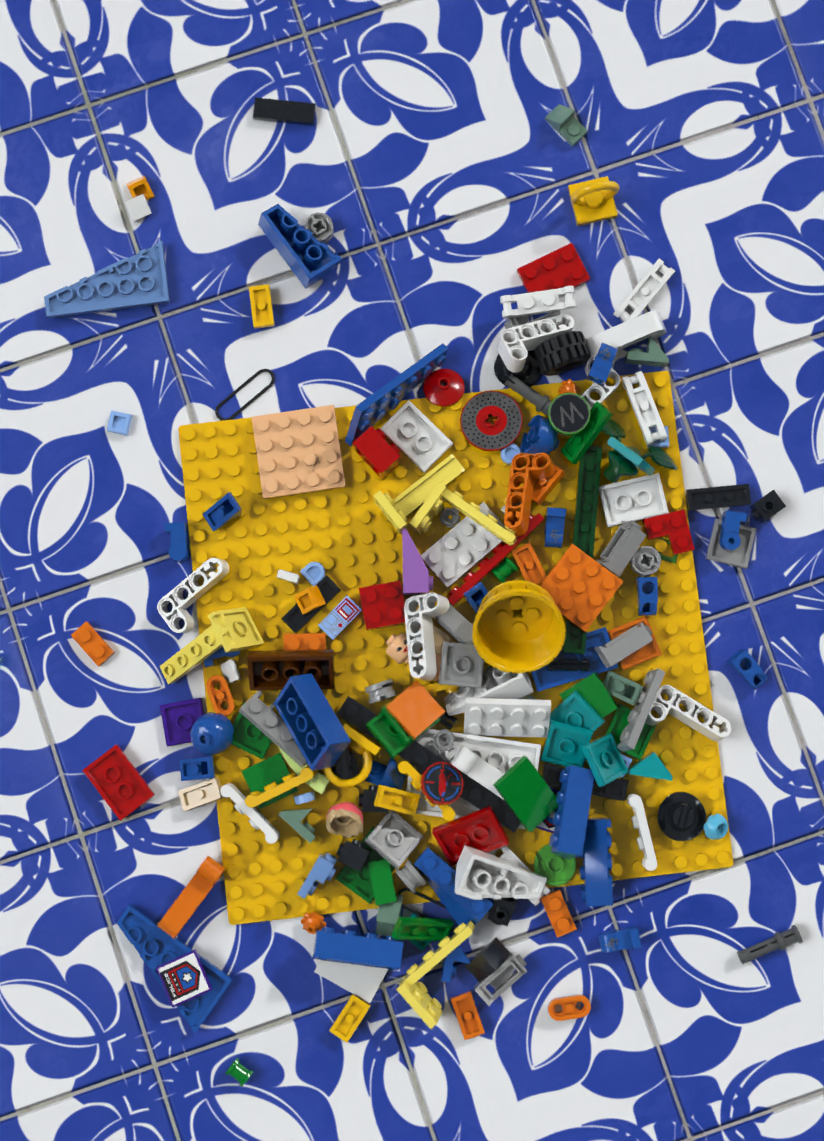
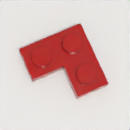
[643,509,695,555]

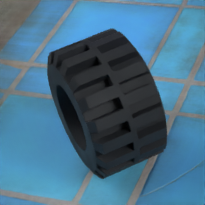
[534,331,591,376]

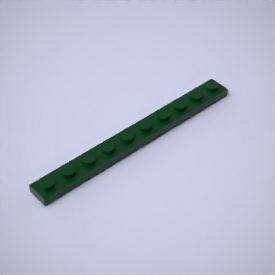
[563,446,602,655]

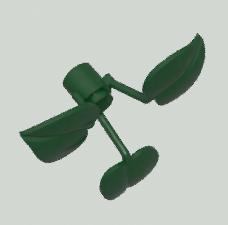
[602,419,678,483]

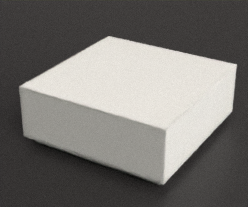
[125,194,152,221]
[277,569,300,585]

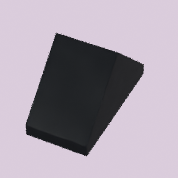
[465,937,510,982]

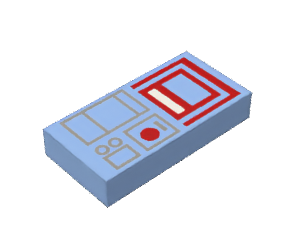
[318,596,362,640]

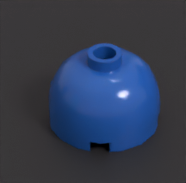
[520,415,559,455]
[190,712,234,755]

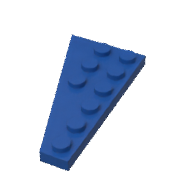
[345,343,449,447]
[117,904,233,1033]

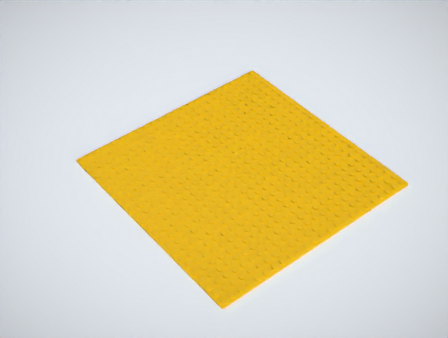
[178,371,733,925]

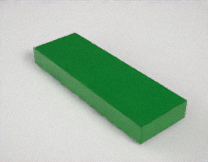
[560,401,613,465]
[391,917,454,941]

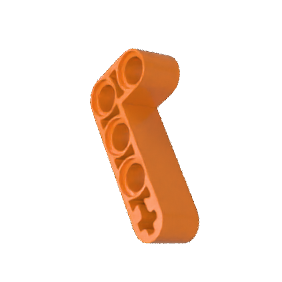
[504,453,556,536]
[157,856,225,939]

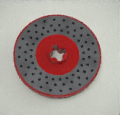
[460,391,523,452]

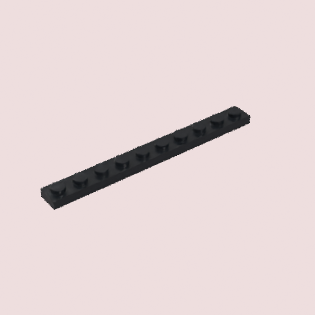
[337,696,521,833]

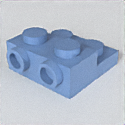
[297,852,338,899]

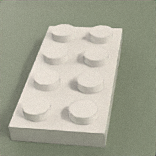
[421,502,504,588]
[464,698,551,738]

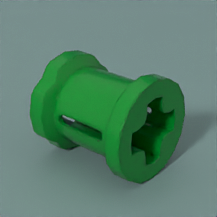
[491,557,518,583]
[225,1058,254,1087]

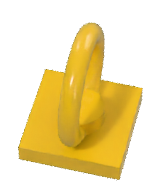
[568,176,620,226]
[322,724,383,788]

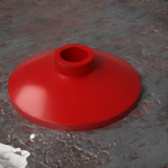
[423,369,465,407]

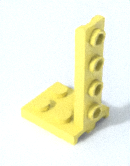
[373,454,466,535]
[410,482,517,546]
[159,607,264,684]
[396,920,475,1029]

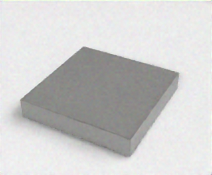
[705,519,756,569]
[438,641,484,688]
[364,810,424,869]

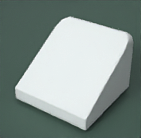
[220,659,241,684]

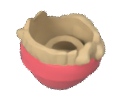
[326,801,364,838]

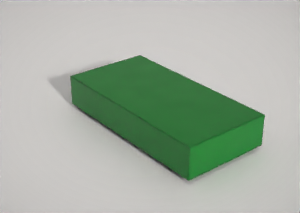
[368,859,397,905]

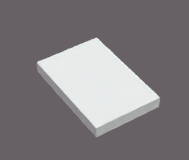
[380,400,453,473]
[599,473,669,528]
[314,960,388,1003]

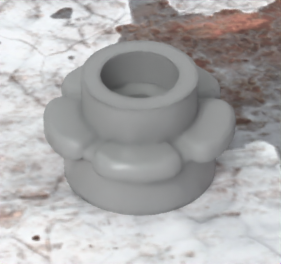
[440,507,460,528]
[434,729,455,750]

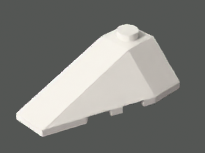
[444,665,534,716]
[455,845,547,900]

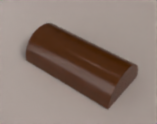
[247,649,335,691]

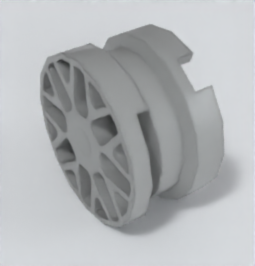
[305,213,334,244]
[630,546,661,577]
[365,679,397,704]
[395,859,427,894]

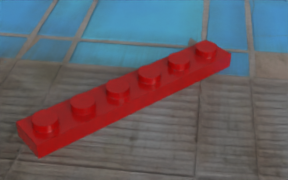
[447,513,544,606]

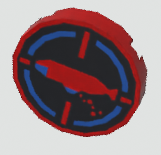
[420,762,464,806]

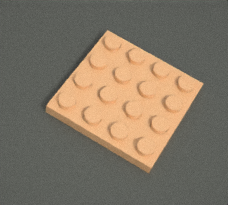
[252,405,346,499]

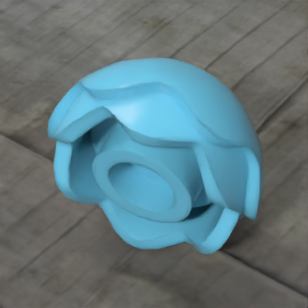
[703,814,728,840]

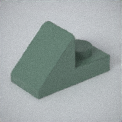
[545,104,588,147]
[625,337,669,367]
[603,671,643,706]
[278,808,317,843]
[375,894,404,936]

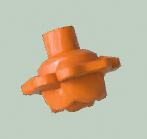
[558,379,580,395]
[300,911,326,934]

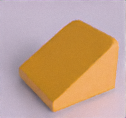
[126,176,155,200]
[294,586,326,615]

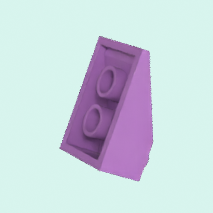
[402,529,433,596]

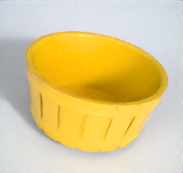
[472,580,566,673]

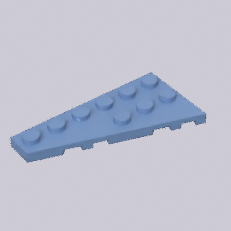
[44,241,170,318]

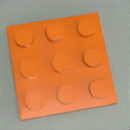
[540,543,623,633]

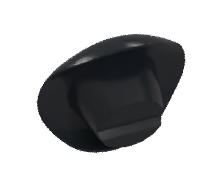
[494,350,541,388]
[657,792,706,841]

